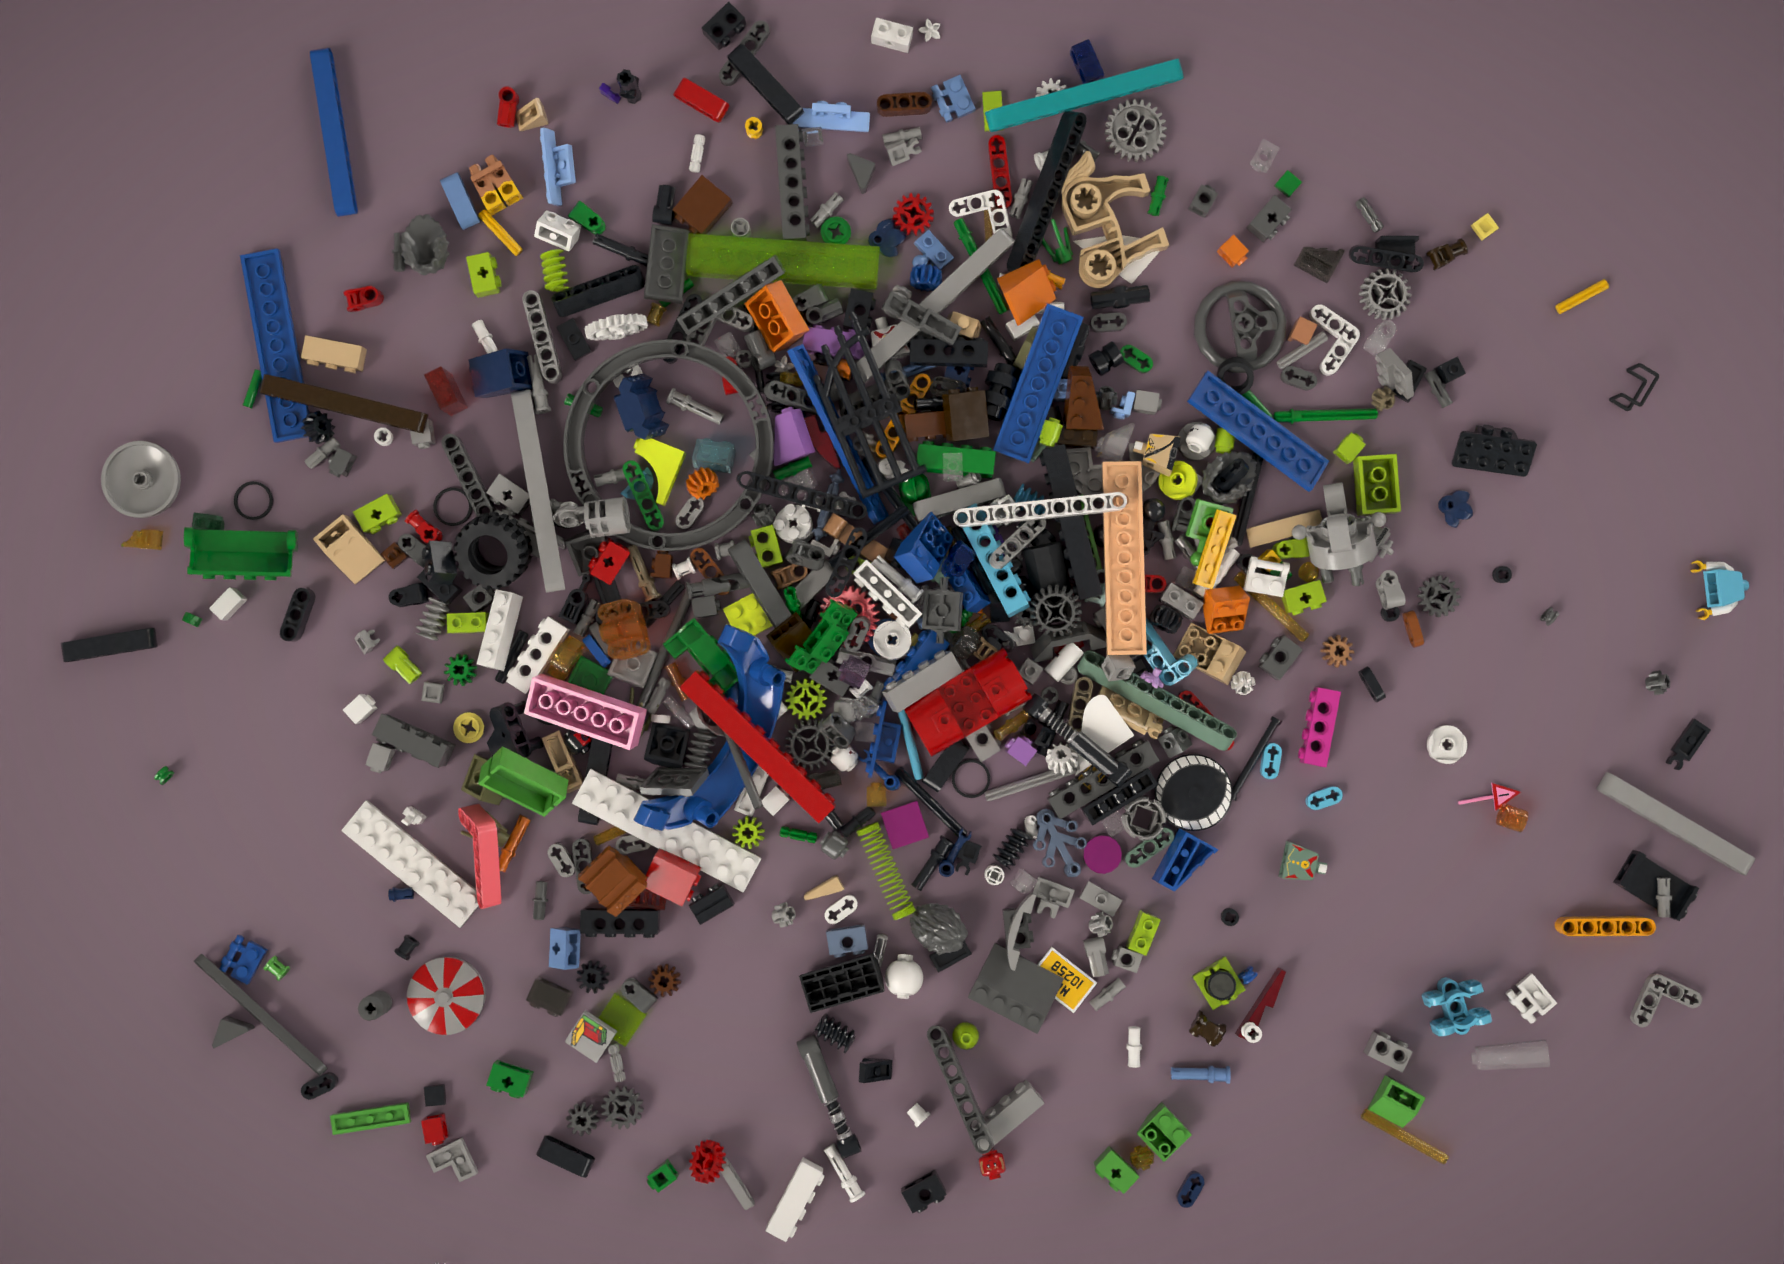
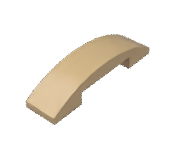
[1246,510,1322,548]

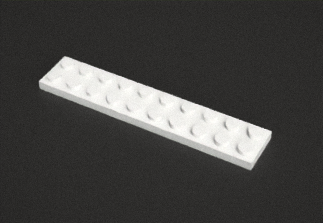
[572,769,762,892]

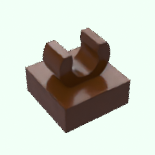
[380,542,408,569]

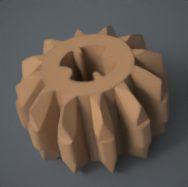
[1320,635,1354,668]

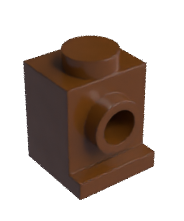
[650,550,673,579]

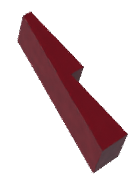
[1235,967,1286,1039]

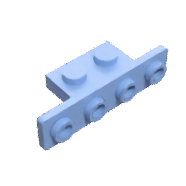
[793,101,870,132]
[540,127,576,206]

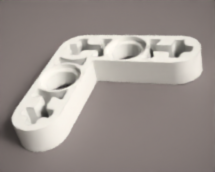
[949,189,1012,237]
[1309,305,1360,376]

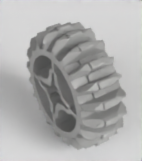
[1359,268,1412,321]

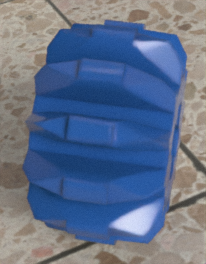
[910,264,942,292]

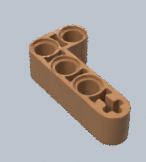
[823,513,891,564]

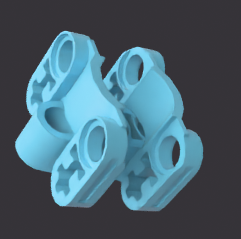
[1421,977,1492,1036]

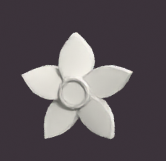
[918,19,940,42]
[775,355,794,378]

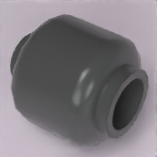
[820,831,849,860]

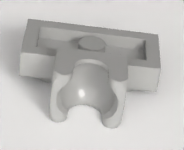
[1032,876,1075,919]

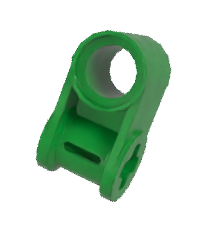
[568,201,606,235]

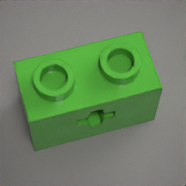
[1093,1146,1139,1194]

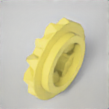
[453,713,485,743]

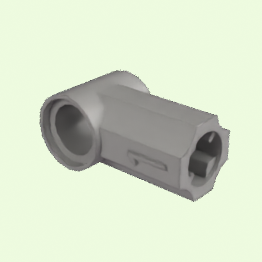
[1083,936,1109,977]

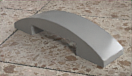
[1007,892,1036,971]

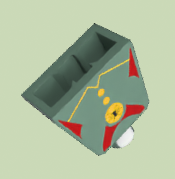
[1278,841,1327,880]

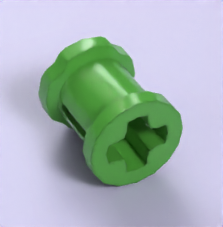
[263,956,290,981]

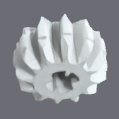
[1046,741,1079,775]

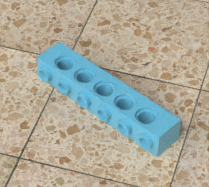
[957,503,1031,618]

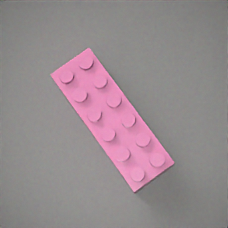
[524,674,647,750]

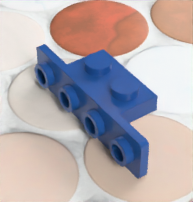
[865,700,902,778]

